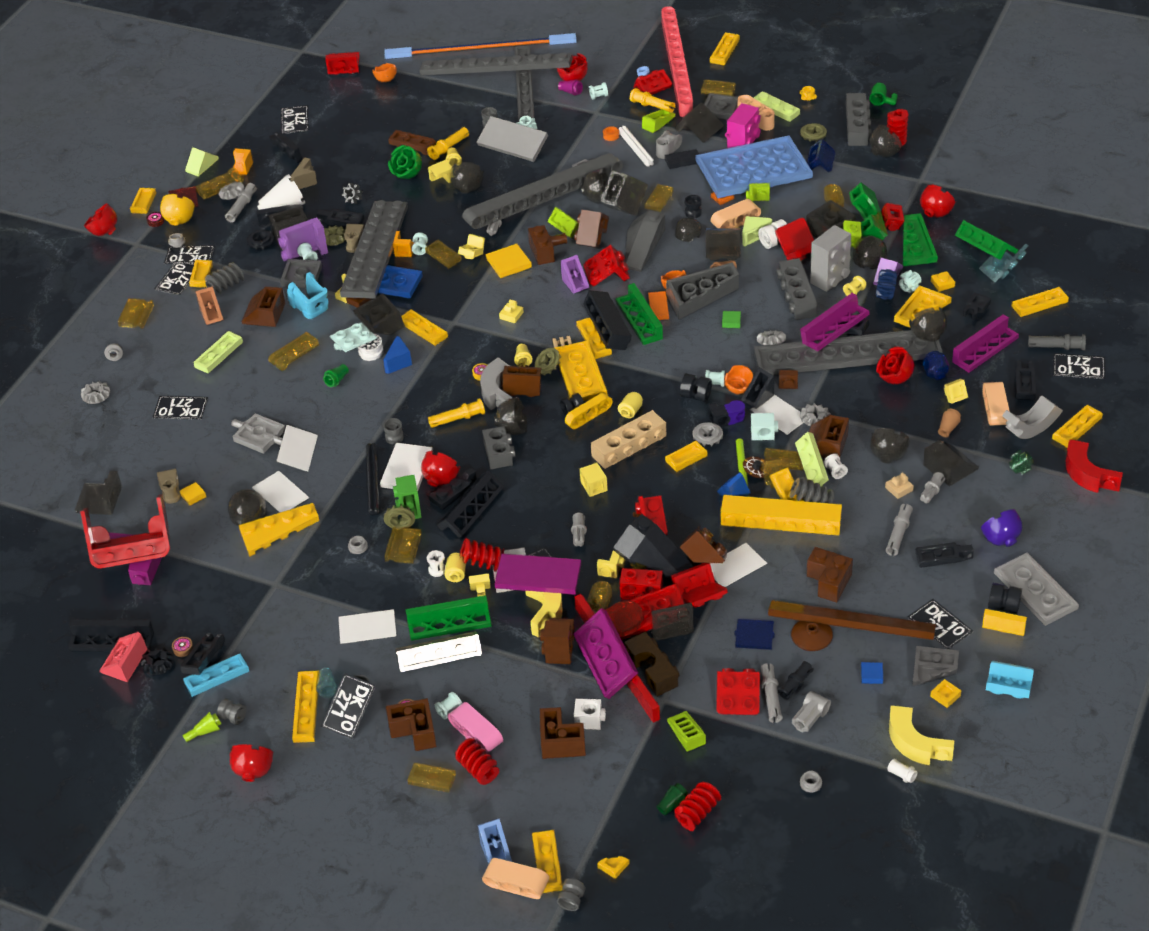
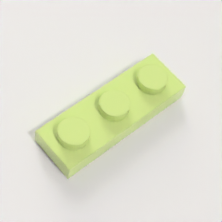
[754,91,800,122]
[193,331,243,373]
[795,432,829,486]

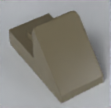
[290,158,317,189]

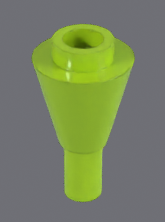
[183,712,222,742]

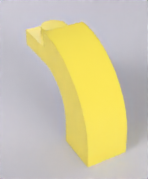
[526,591,563,637]
[889,706,954,765]

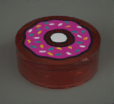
[146,212,164,227]

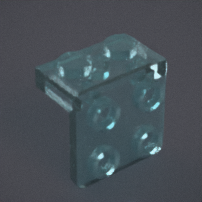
[979,244,1028,282]

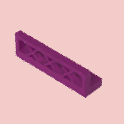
[800,293,869,351]
[952,314,1019,373]

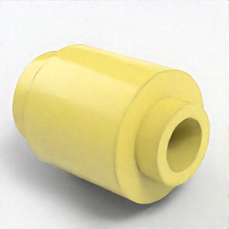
[618,392,643,418]
[445,553,466,582]

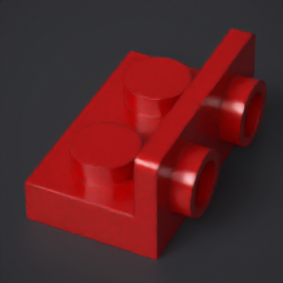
[634,69,672,95]
[635,496,668,535]

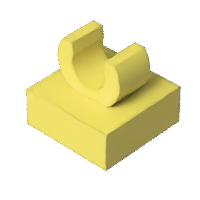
[499,299,524,323]
[944,379,968,403]
[469,573,490,597]

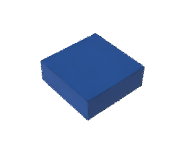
[861,662,883,684]

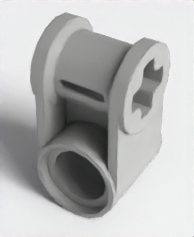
[656,130,682,159]

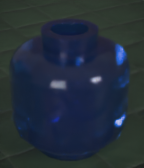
[923,351,949,380]

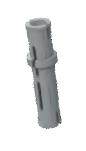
[225,183,257,222]
[885,504,913,556]
[760,663,783,723]

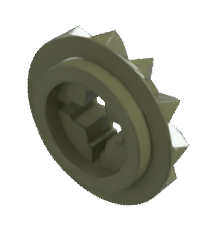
[800,123,827,142]
[324,225,346,245]
[535,348,561,376]
[384,505,415,529]

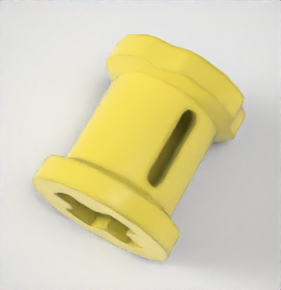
[843,276,867,296]

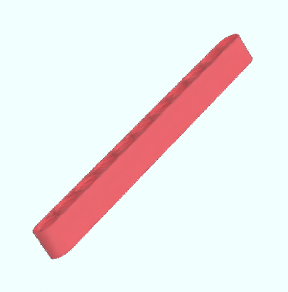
[661,7,693,118]

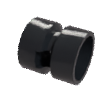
[680,373,712,402]
[988,582,1022,614]

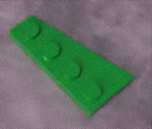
[903,213,938,266]

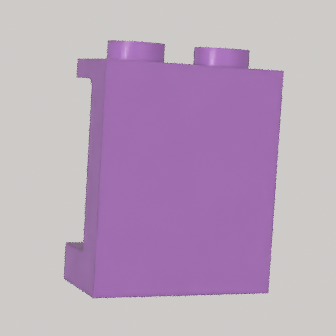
[278,217,328,261]

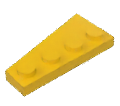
[239,503,319,557]

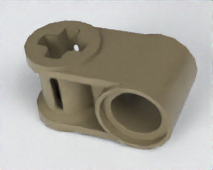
[344,224,365,253]
[157,468,180,504]

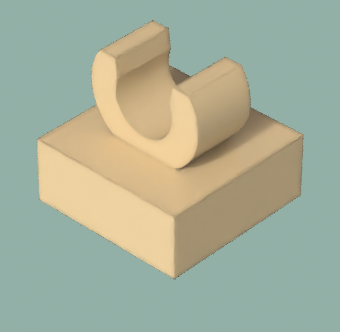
[885,472,913,499]

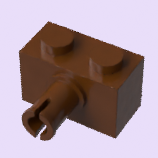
[528,225,567,265]
[503,365,541,397]

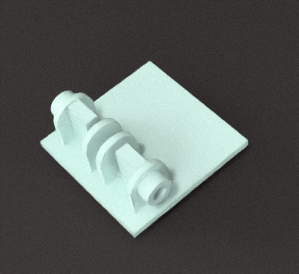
[330,323,377,352]

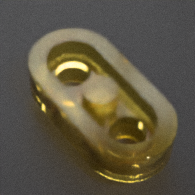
[824,184,844,211]
[587,581,612,613]

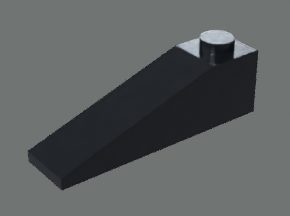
[613,514,694,580]

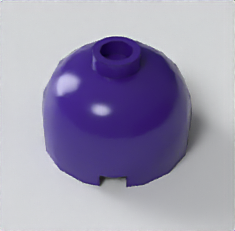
[981,509,1023,547]

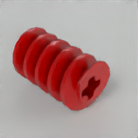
[886,109,909,146]
[460,538,504,572]
[455,738,499,785]
[674,782,721,831]

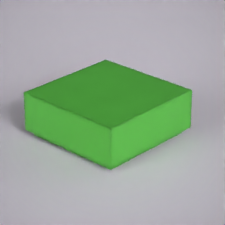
[722,311,741,328]

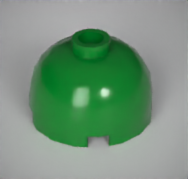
[388,145,422,179]

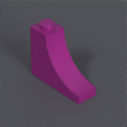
[109,532,162,585]

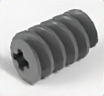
[205,262,244,295]
[789,476,834,504]

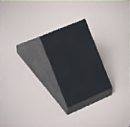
[741,367,775,409]

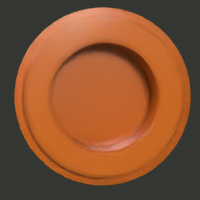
[603,126,619,141]

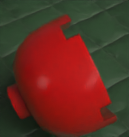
[556,53,588,81]
[920,184,955,218]
[84,203,117,236]
[876,346,915,385]
[421,451,460,487]
[230,744,273,782]

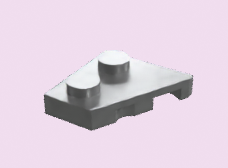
[913,646,959,686]

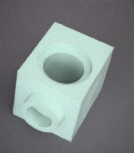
[751,413,778,440]

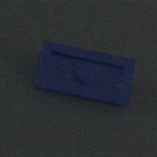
[807,139,835,172]

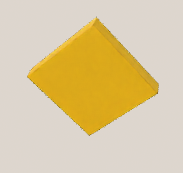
[486,244,532,278]

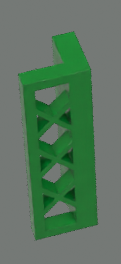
[955,220,1018,260]
[615,283,663,345]
[406,595,492,641]

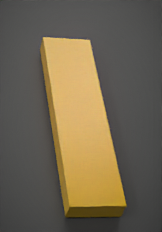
[292,671,320,743]

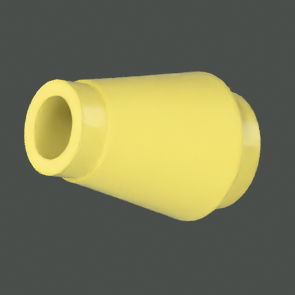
[446,147,462,168]
[514,344,532,367]

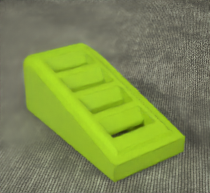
[642,109,675,133]
[667,711,706,752]

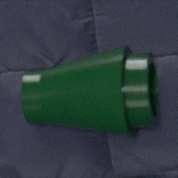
[657,783,689,816]

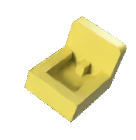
[458,234,485,259]
[597,550,625,578]

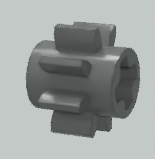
[342,183,364,204]

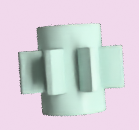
[516,116,537,129]
[899,270,921,293]

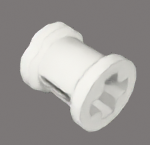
[824,454,848,479]
[427,550,446,577]

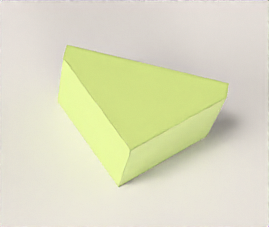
[185,148,219,177]
[742,216,772,247]

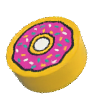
[472,363,487,380]

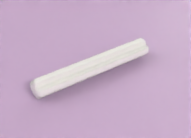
[619,126,654,167]

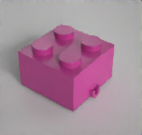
[725,103,761,148]

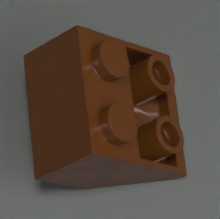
[241,286,285,327]
[809,415,849,458]
[680,526,727,563]

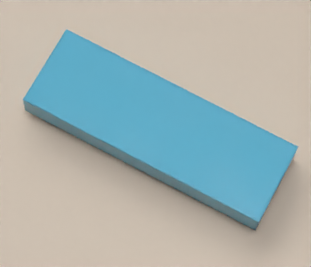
[183,653,249,697]

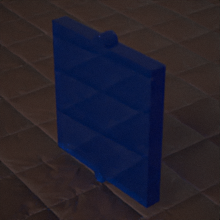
[734,619,775,650]

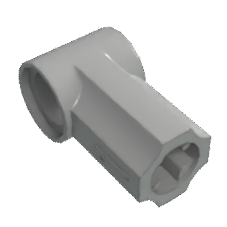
[792,691,831,733]

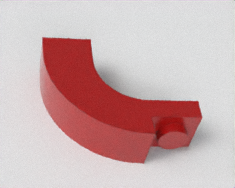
[1065,439,1123,493]

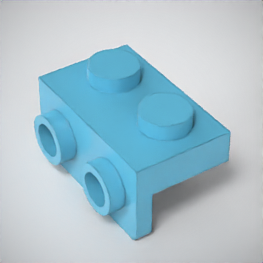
[986,661,1034,699]

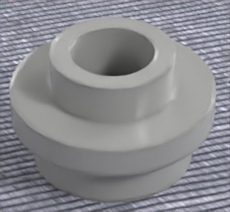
[168,233,186,248]
[104,343,123,361]
[348,536,368,554]
[800,771,822,792]

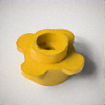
[800,86,817,101]

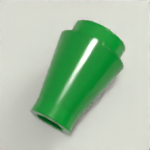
[323,364,349,387]

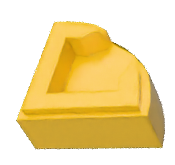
[597,856,629,879]

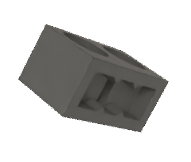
[482,426,515,469]

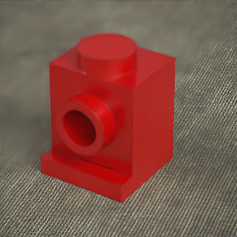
[881,203,904,231]

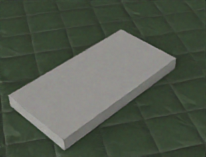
[477,116,548,162]
[994,553,1079,626]

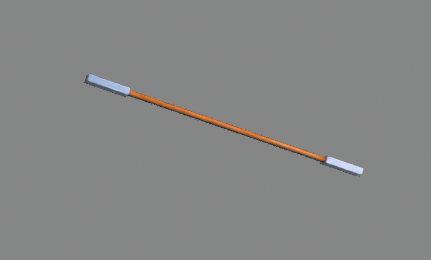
[385,33,576,59]

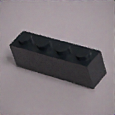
[583,290,632,350]

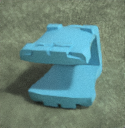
[287,272,328,319]

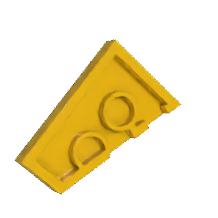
[894,285,952,327]

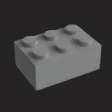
[810,225,851,292]

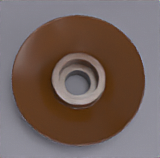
[791,621,833,651]

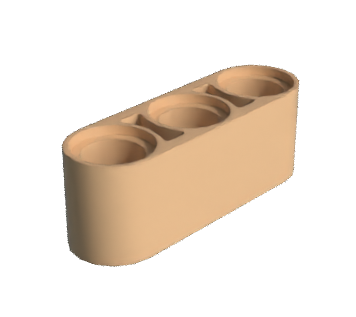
[737,95,775,130]
[711,199,761,233]
[983,382,1009,426]
[482,858,550,899]

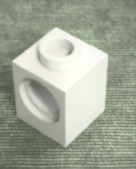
[574,699,606,730]

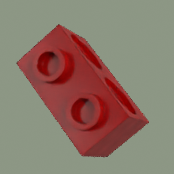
[620,568,663,600]

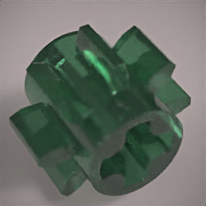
[1009,450,1034,475]

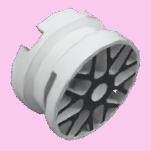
[358,334,383,361]

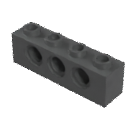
[846,93,871,146]
[776,258,817,320]

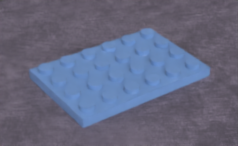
[696,136,813,198]

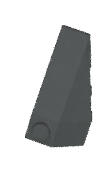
[625,211,665,272]

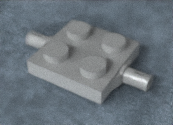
[231,413,285,454]

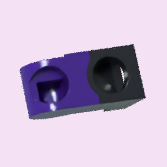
[708,400,745,427]

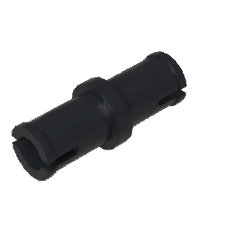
[778,661,814,700]

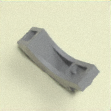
[480,358,515,415]
[1002,396,1063,439]

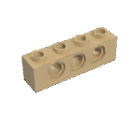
[591,410,666,469]

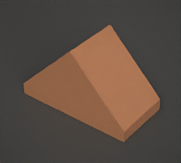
[196,286,223,325]

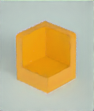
[232,149,253,175]
[393,231,414,257]

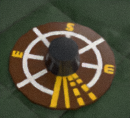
[743,456,771,478]

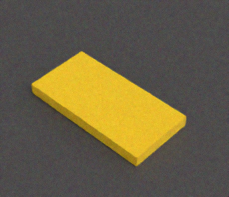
[555,341,608,401]

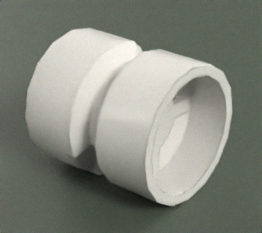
[758,219,787,249]

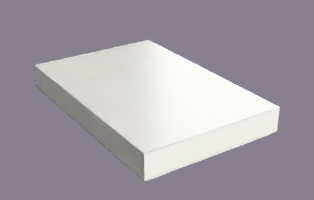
[380,443,433,491]

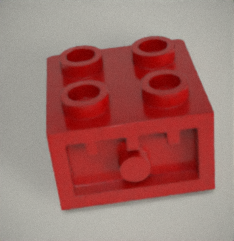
[325,52,360,75]

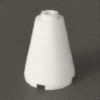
[257,174,306,210]

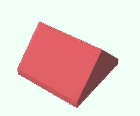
[100,632,147,682]

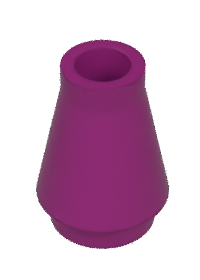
[558,80,583,96]

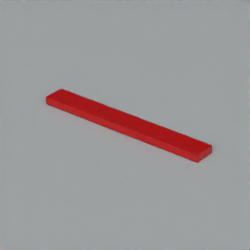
[575,594,660,723]

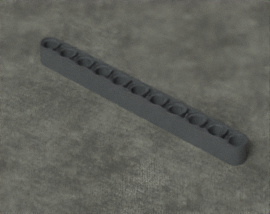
[462,153,623,229]

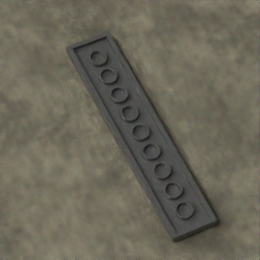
[340,200,408,298]
[754,328,943,375]

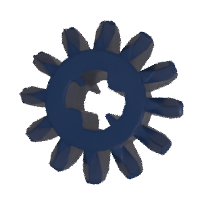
[876,269,897,300]

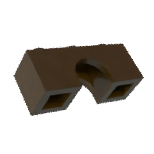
[624,632,680,697]

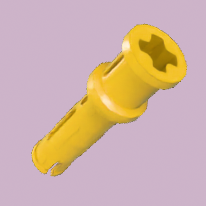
[630,88,675,113]
[427,127,469,160]
[428,398,485,428]

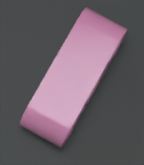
[447,702,503,754]

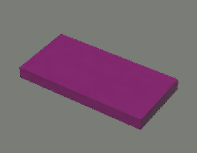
[495,554,581,594]
[573,608,638,699]

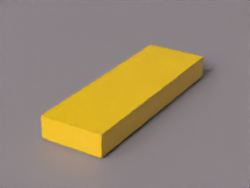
[710,32,740,65]
[1011,287,1069,317]
[398,309,448,346]
[576,318,612,359]
[1052,405,1103,448]
[532,830,563,893]

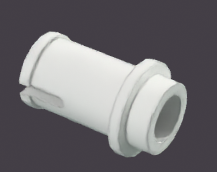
[888,759,917,783]

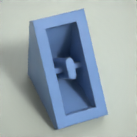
[478,818,512,864]

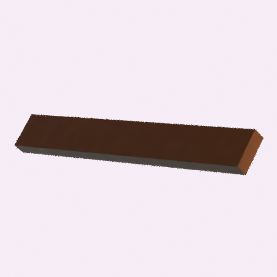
[768,600,936,640]

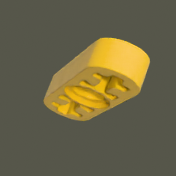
[565,393,613,429]

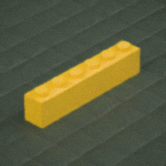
[721,495,842,535]

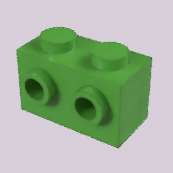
[393,474,422,519]

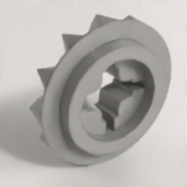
[218,182,245,200]
[757,330,786,345]
[81,381,110,404]
[800,403,831,426]
[693,422,723,446]

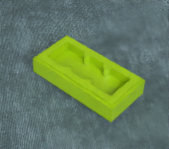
[547,207,579,238]

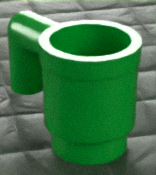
[869,83,898,106]

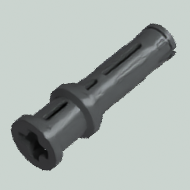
[1028,334,1086,351]

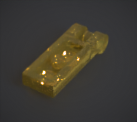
[195,168,244,199]
[268,332,319,371]

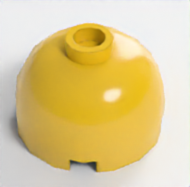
[160,194,195,226]

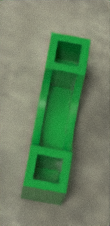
[849,182,888,246]

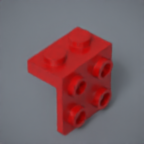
[775,218,814,260]
[584,244,630,287]
[671,563,728,607]
[717,668,760,715]

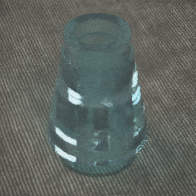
[316,668,337,698]

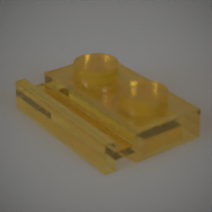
[118,299,154,329]
[385,527,422,564]

